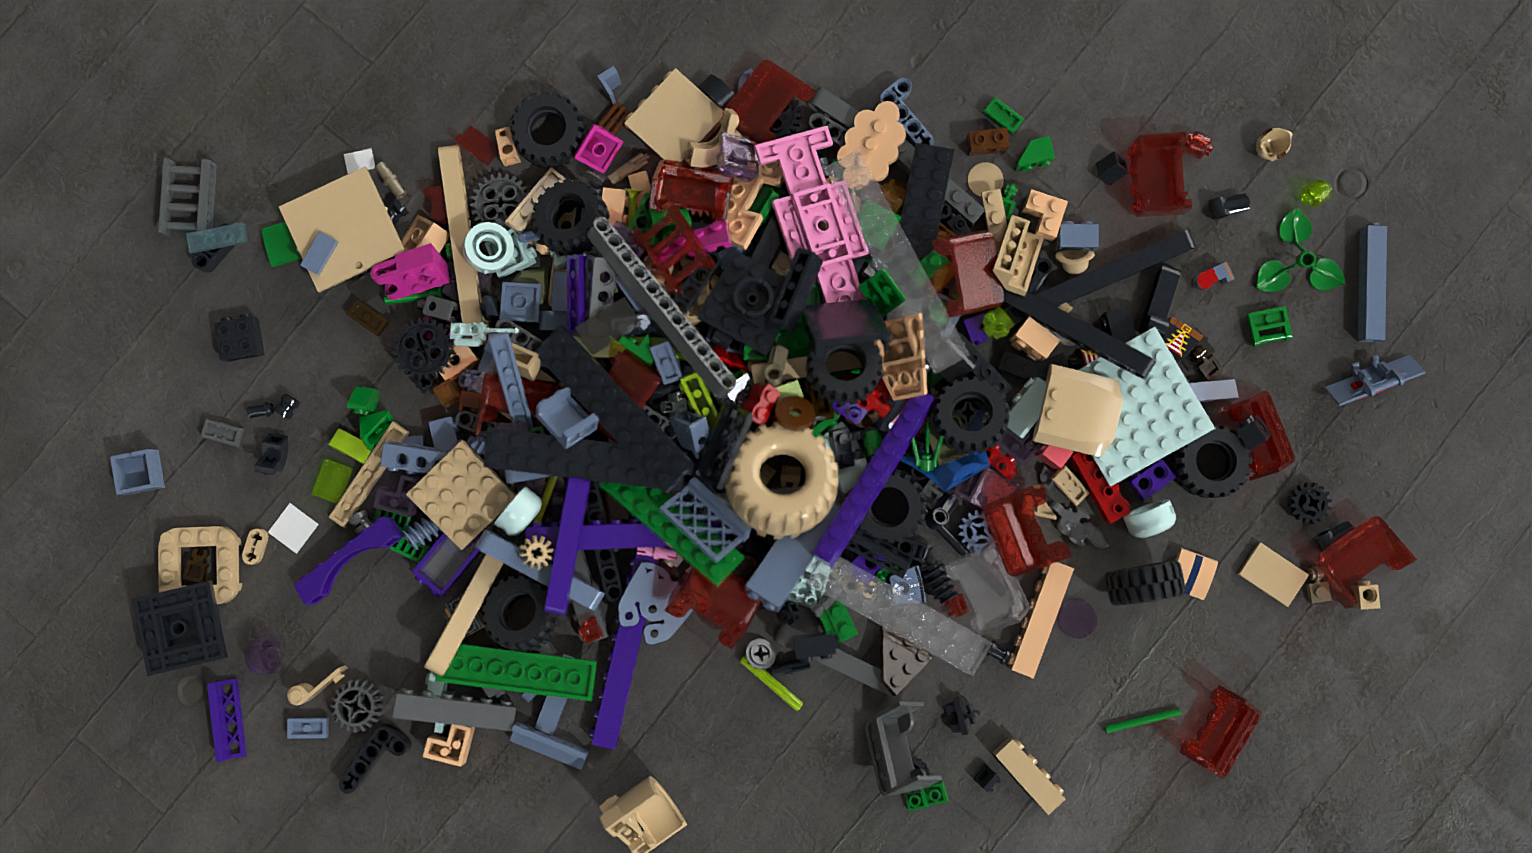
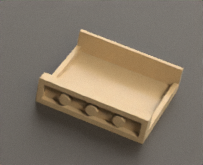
[624,68,724,171]

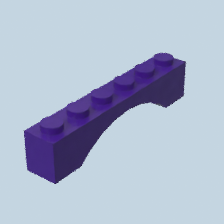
[294,516,404,605]

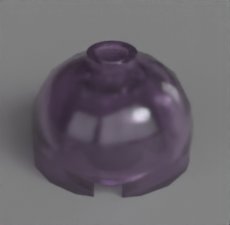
[245,635,284,675]

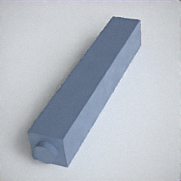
[1358,223,1387,343]

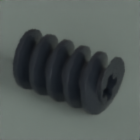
[920,560,958,604]

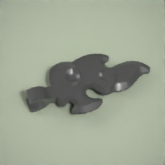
[1049,501,1109,548]

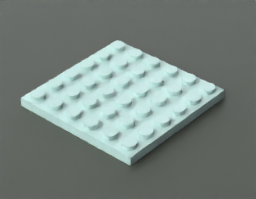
[1078,327,1215,486]

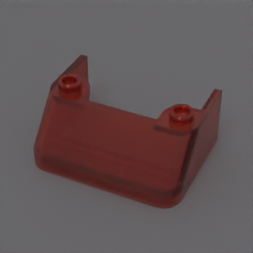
[475,372,561,435]
[1221,390,1295,481]

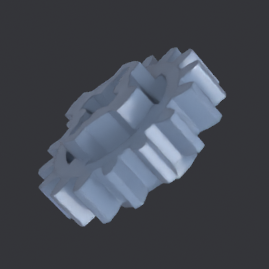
[958,510,1000,552]

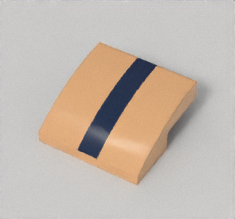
[1175,548,1218,600]

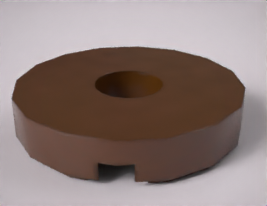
[774,396,815,431]

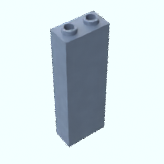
[745,506,839,612]

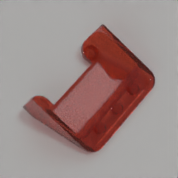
[723,60,816,146]
[649,160,735,221]
[933,230,1004,318]
[1318,516,1417,609]

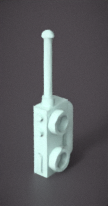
[450,322,519,346]

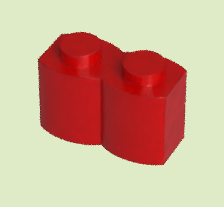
[711,346,749,375]
[742,382,780,425]

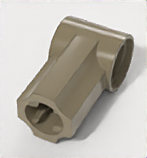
[764,346,789,388]

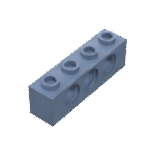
[381,440,451,475]

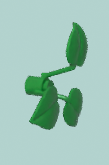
[1256,208,1345,292]

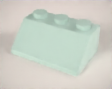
[1007,377,1047,439]

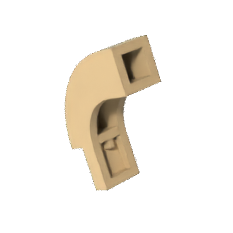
[685,108,741,167]

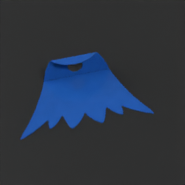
[900,409,990,492]

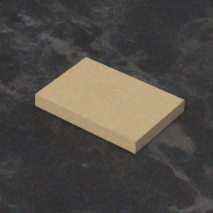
[1238,542,1309,607]

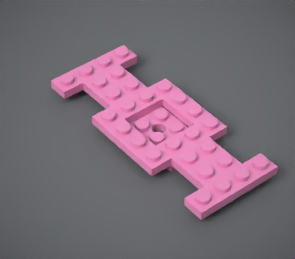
[754,126,869,303]

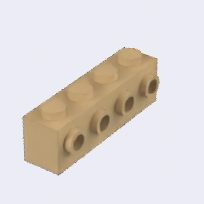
[992,737,1066,815]

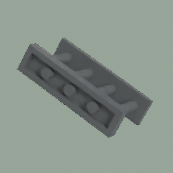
[157,158,217,238]

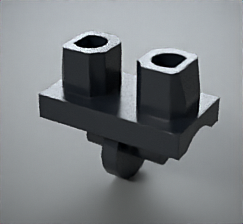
[945,696,980,736]

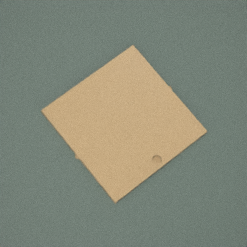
[279,166,405,293]

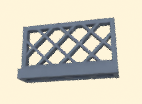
[659,477,751,563]

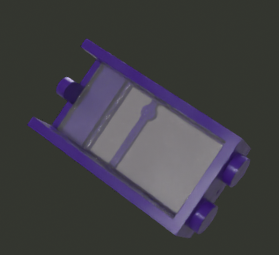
[412,533,481,597]

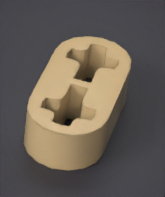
[242,529,268,565]

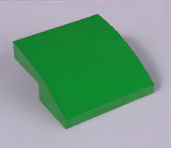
[262,222,302,267]
[858,268,907,317]

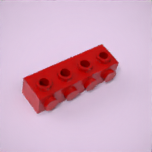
[1069,452,1131,524]

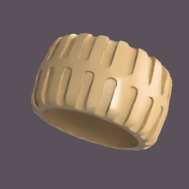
[725,422,838,539]

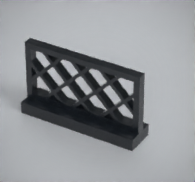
[693,400,754,490]

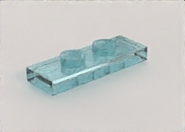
[186,222,248,253]

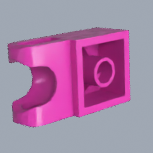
[370,243,450,300]

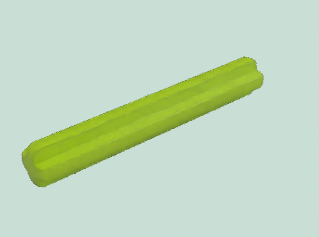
[740,655,803,711]

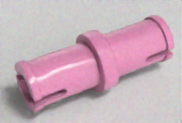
[637,547,678,561]

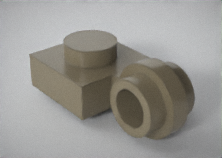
[1306,565,1332,603]

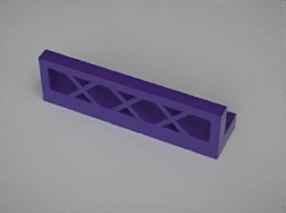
[567,254,587,334]
[207,678,247,762]

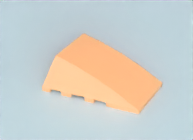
[873,313,927,401]

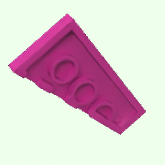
[654,219,732,264]

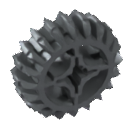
[330,679,384,733]

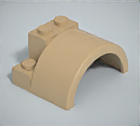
[599,776,687,853]

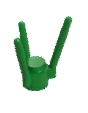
[911,422,944,471]

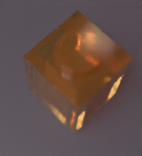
[432,379,461,407]

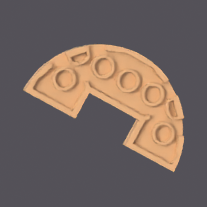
[714,156,784,250]

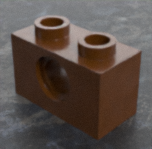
[966,128,1009,156]

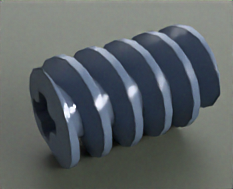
[402,516,444,550]

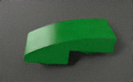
[904,781,949,811]

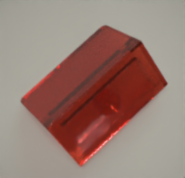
[454,126,499,166]

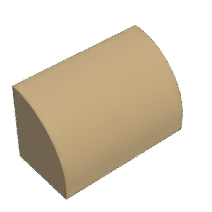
[511,343,540,382]

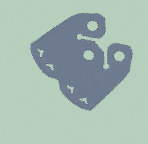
[619,562,698,644]

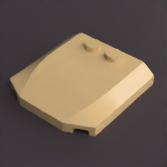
[1032,364,1123,457]

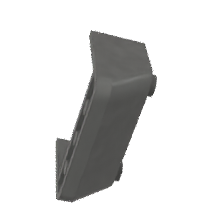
[865,701,942,796]

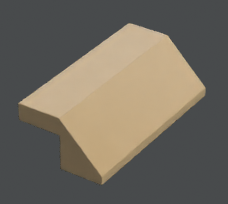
[993,215,1044,296]

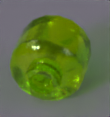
[1301,179,1332,208]

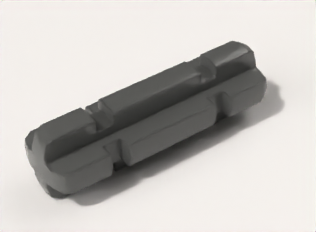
[811,585,843,617]

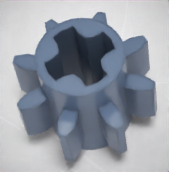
[459,369,483,392]
[466,434,487,457]

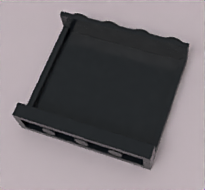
[802,299,892,358]

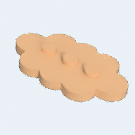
[837,101,906,190]

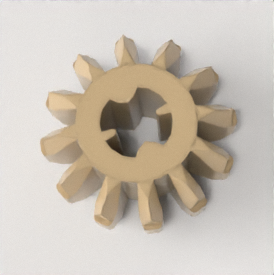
[519,535,554,570]

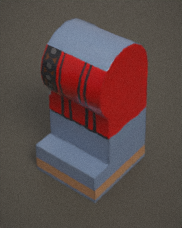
[1193,262,1235,291]

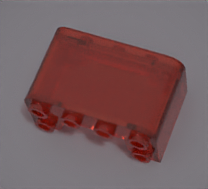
[1127,132,1192,217]

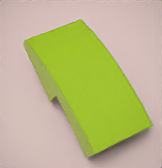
[328,428,374,464]

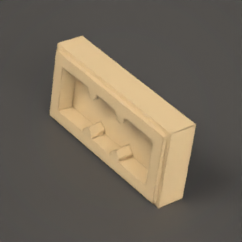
[1050,465,1090,506]

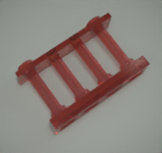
[633,201,716,294]

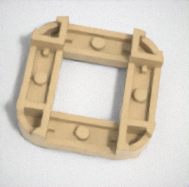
[158,526,242,604]

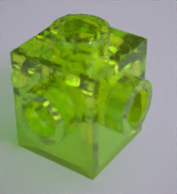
[982,306,1015,340]

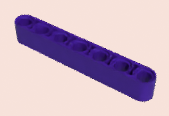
[545,477,590,616]

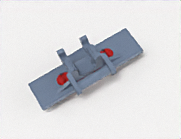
[1325,355,1426,406]

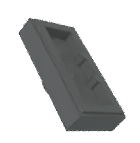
[200,419,245,447]

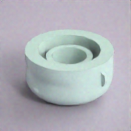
[462,222,514,274]
[494,486,542,536]
[1123,499,1176,538]

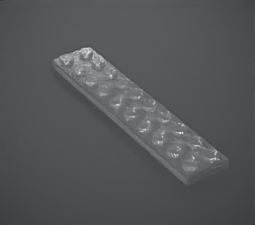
[806,557,993,676]

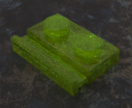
[311,459,353,504]

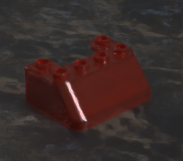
[984,484,1072,577]
[664,566,761,650]
[1179,685,1262,779]

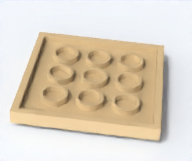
[406,440,517,550]

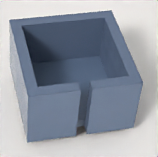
[110,449,165,495]

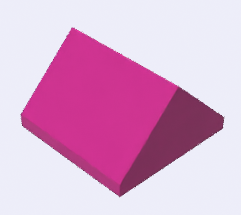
[573,124,623,174]

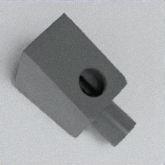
[417,295,462,324]

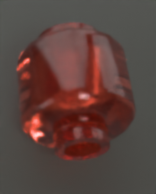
[1183,131,1214,159]

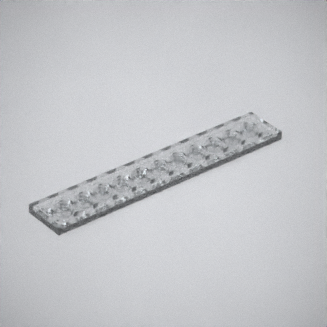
[825,149,970,374]

